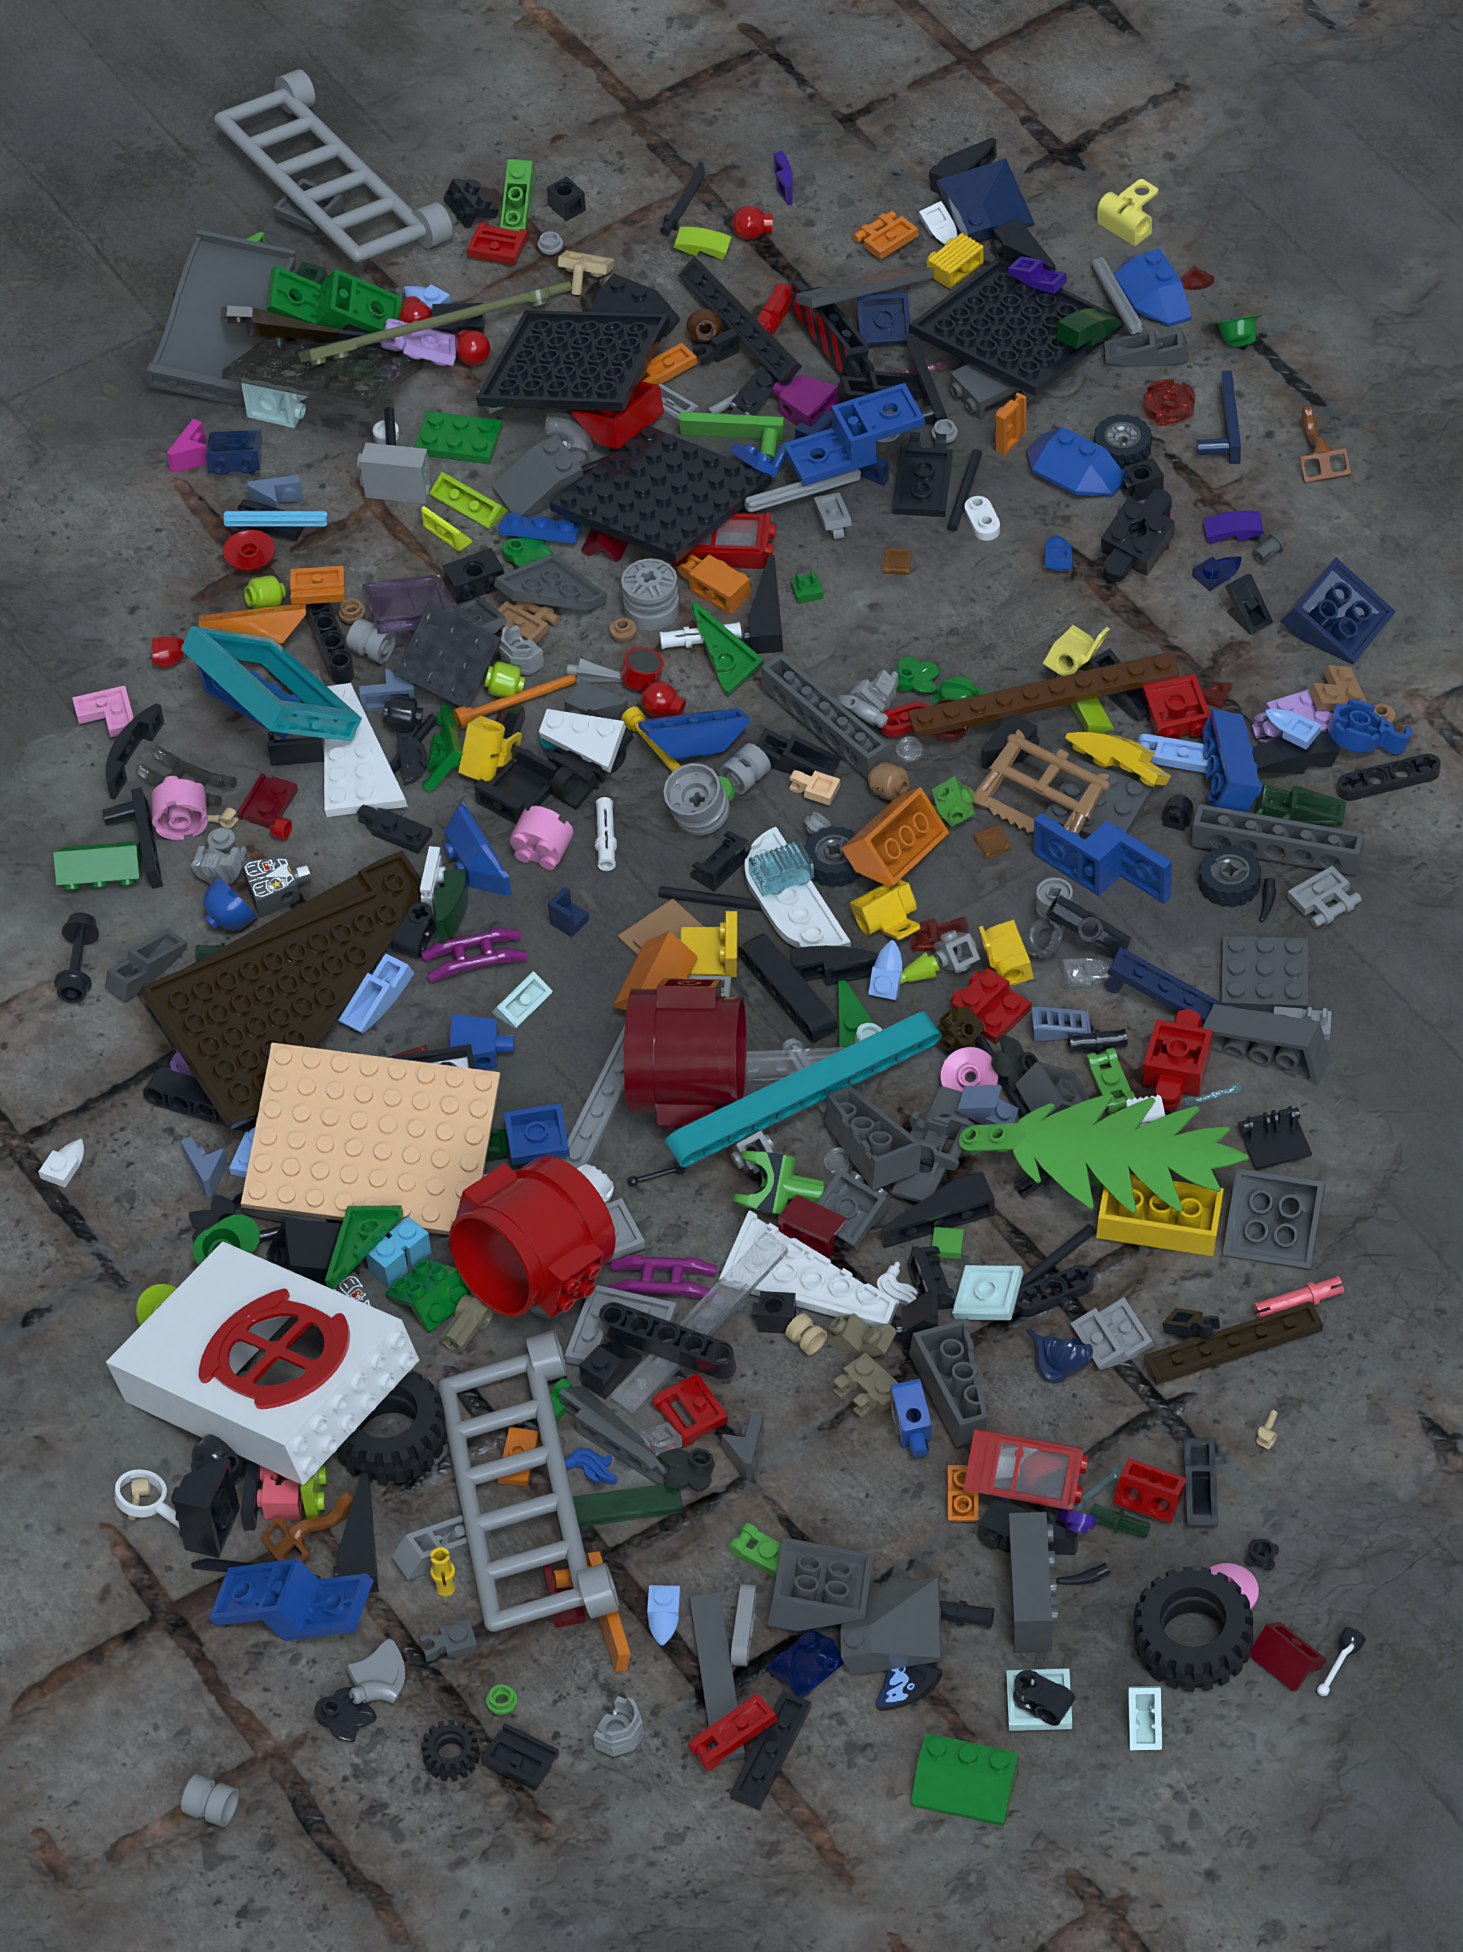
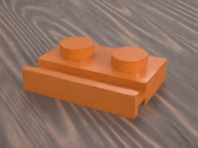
[994,393,1026,456]
[290,566,345,605]

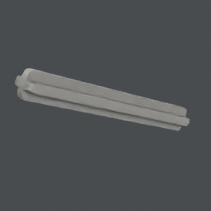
[1092,257,1143,335]
[744,469,861,512]

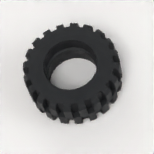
[335,1371,447,1485]
[1133,1566,1254,1692]

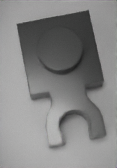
[419,1619,478,1662]

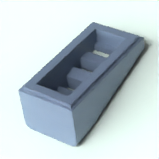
[1031,1007,1091,1042]

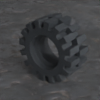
[421,1720,480,1782]

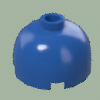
[203,877,257,931]

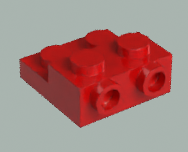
[1142,674,1210,739]
[951,967,1032,1045]

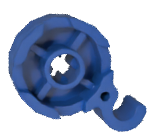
[1327,699,1412,754]

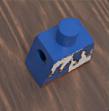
[890,1379,932,1457]

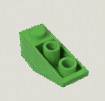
[500,159,536,231]

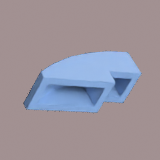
[338,954,415,1034]

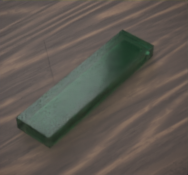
[572,1484,684,1527]

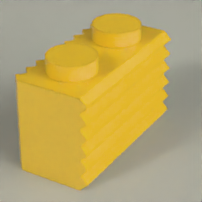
[927,233,984,289]

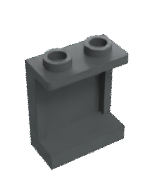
[949,363,1031,420]

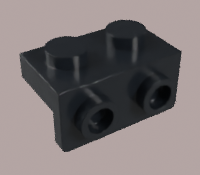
[444,179,499,228]

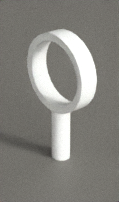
[114,1469,180,1528]

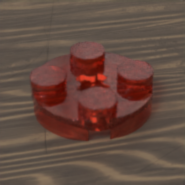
[1143,379,1195,426]

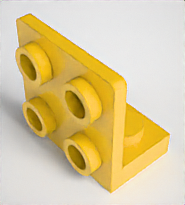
[681,911,737,977]

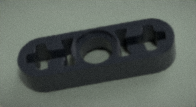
[1014,1265,1094,1317]

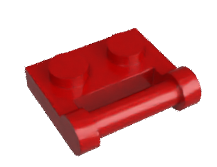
[467,222,529,265]
[651,1373,728,1447]

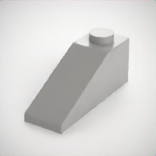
[392,1515,491,1580]

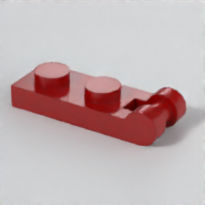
[688,1693,777,1771]

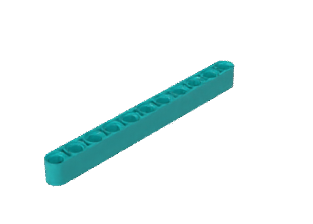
[665,1012,942,1167]

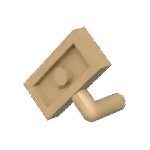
[558,250,614,295]

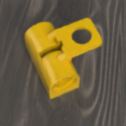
[458,716,522,781]
[849,880,921,940]
[978,920,1034,986]

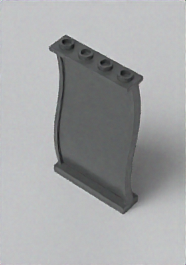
[147,229,296,407]

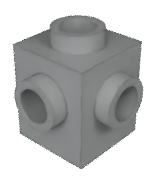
[933,930,980,973]
[731,1131,775,1173]

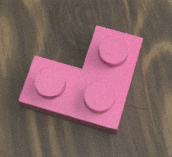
[72,685,134,737]

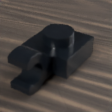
[693,328,739,365]

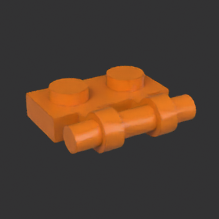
[852,210,919,260]

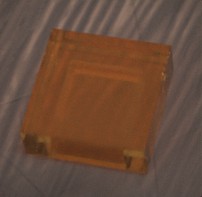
[883,548,912,575]
[974,825,1011,859]

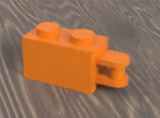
[677,555,751,615]

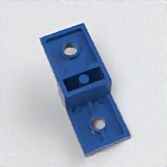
[784,383,925,486]
[1034,813,1172,904]
[209,1559,374,1641]

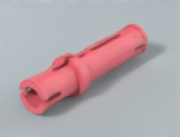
[1253,1275,1344,1318]

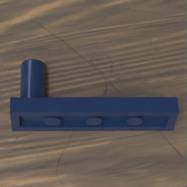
[1197,370,1241,464]
[795,411,889,486]
[1105,947,1220,1026]

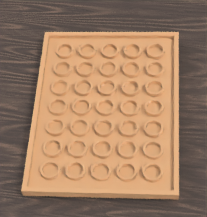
[241,1043,501,1235]

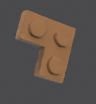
[1309,665,1367,711]

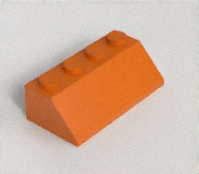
[841,786,949,887]

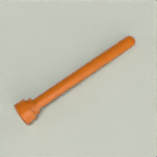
[453,674,577,730]

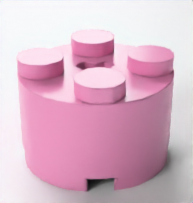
[151,776,208,840]
[509,806,574,870]

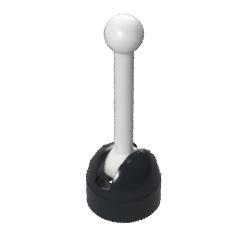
[1317,1627,1366,1696]

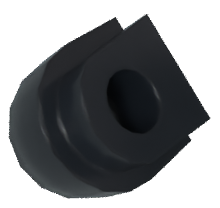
[1163,794,1194,831]

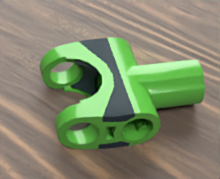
[732,1151,824,1215]

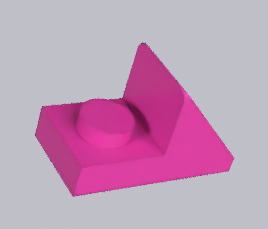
[167,419,207,472]

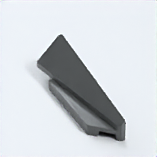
[559,1386,670,1491]

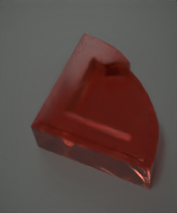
[1180,266,1214,290]
[1201,682,1232,709]

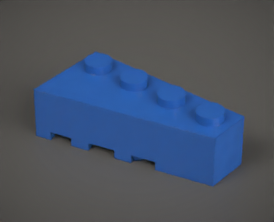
[1202,709,1262,813]

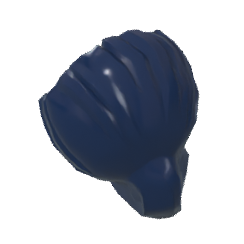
[1026,1329,1093,1383]

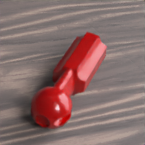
[757,283,792,335]

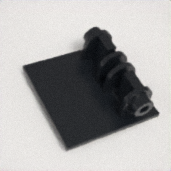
[1238,1106,1312,1169]

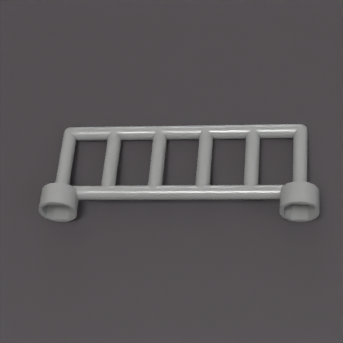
[214,69,453,263]
[437,1330,620,1632]

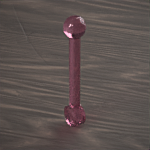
[893,361,946,374]

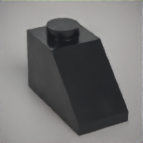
[981,716,1040,770]
[896,1289,939,1350]
[579,1342,643,1400]

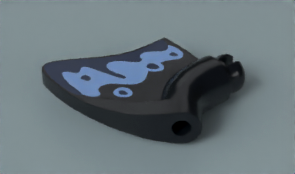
[876,1663,943,1711]

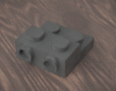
[273,178,344,233]
[816,1169,892,1249]

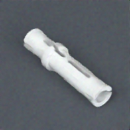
[659,622,742,649]
[595,797,617,871]

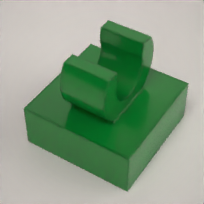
[791,570,823,604]

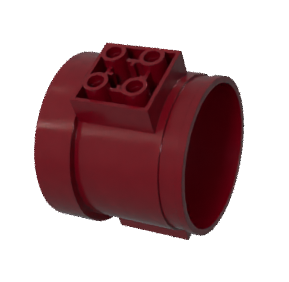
[624,978,747,1130]

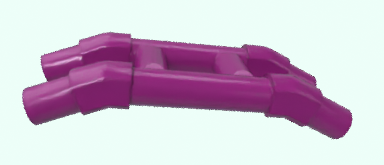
[421,927,527,983]
[608,1255,717,1301]

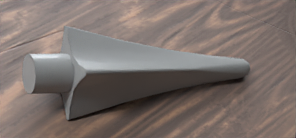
[567,658,623,684]

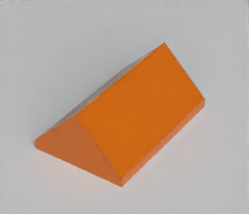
[614,931,698,1010]

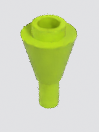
[900,952,940,985]

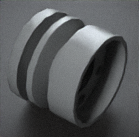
[621,558,680,631]
[663,763,730,836]

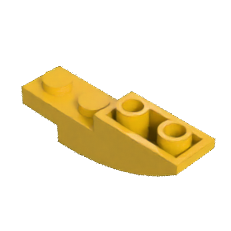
[1065,732,1171,787]

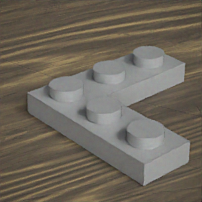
[564,1285,677,1365]

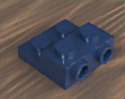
[857,290,911,347]
[206,430,262,475]

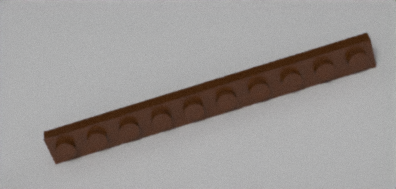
[908,652,1180,739]

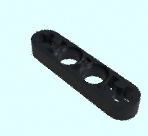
[1337,753,1441,801]

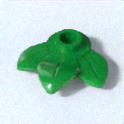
[502,537,553,568]
[894,656,941,693]

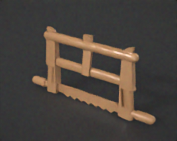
[963,729,1111,835]

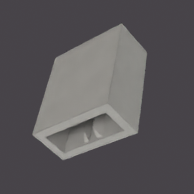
[357,443,432,504]

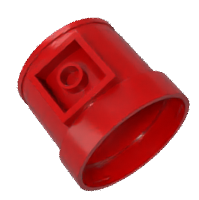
[449,1156,616,1318]

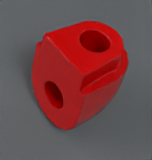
[151,637,184,669]

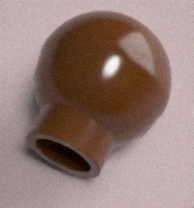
[686,308,722,344]

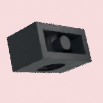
[442,548,504,604]

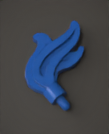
[564,1448,617,1484]

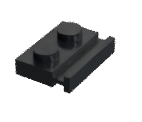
[481,1723,559,1791]

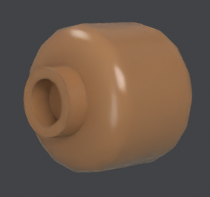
[868,762,910,801]

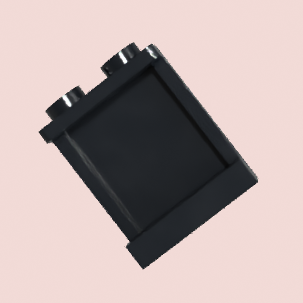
[474,745,558,825]

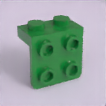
[386,1259,471,1332]

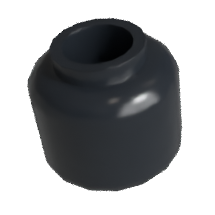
[383,696,423,732]

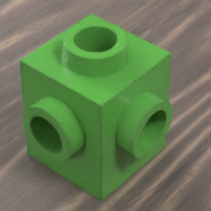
[932,776,975,827]

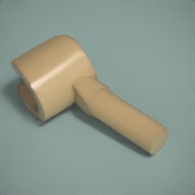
[207,808,239,829]
[1256,1410,1278,1449]
[128,1478,150,1520]

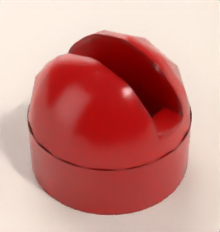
[269,817,292,841]

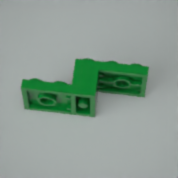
[266,266,402,333]

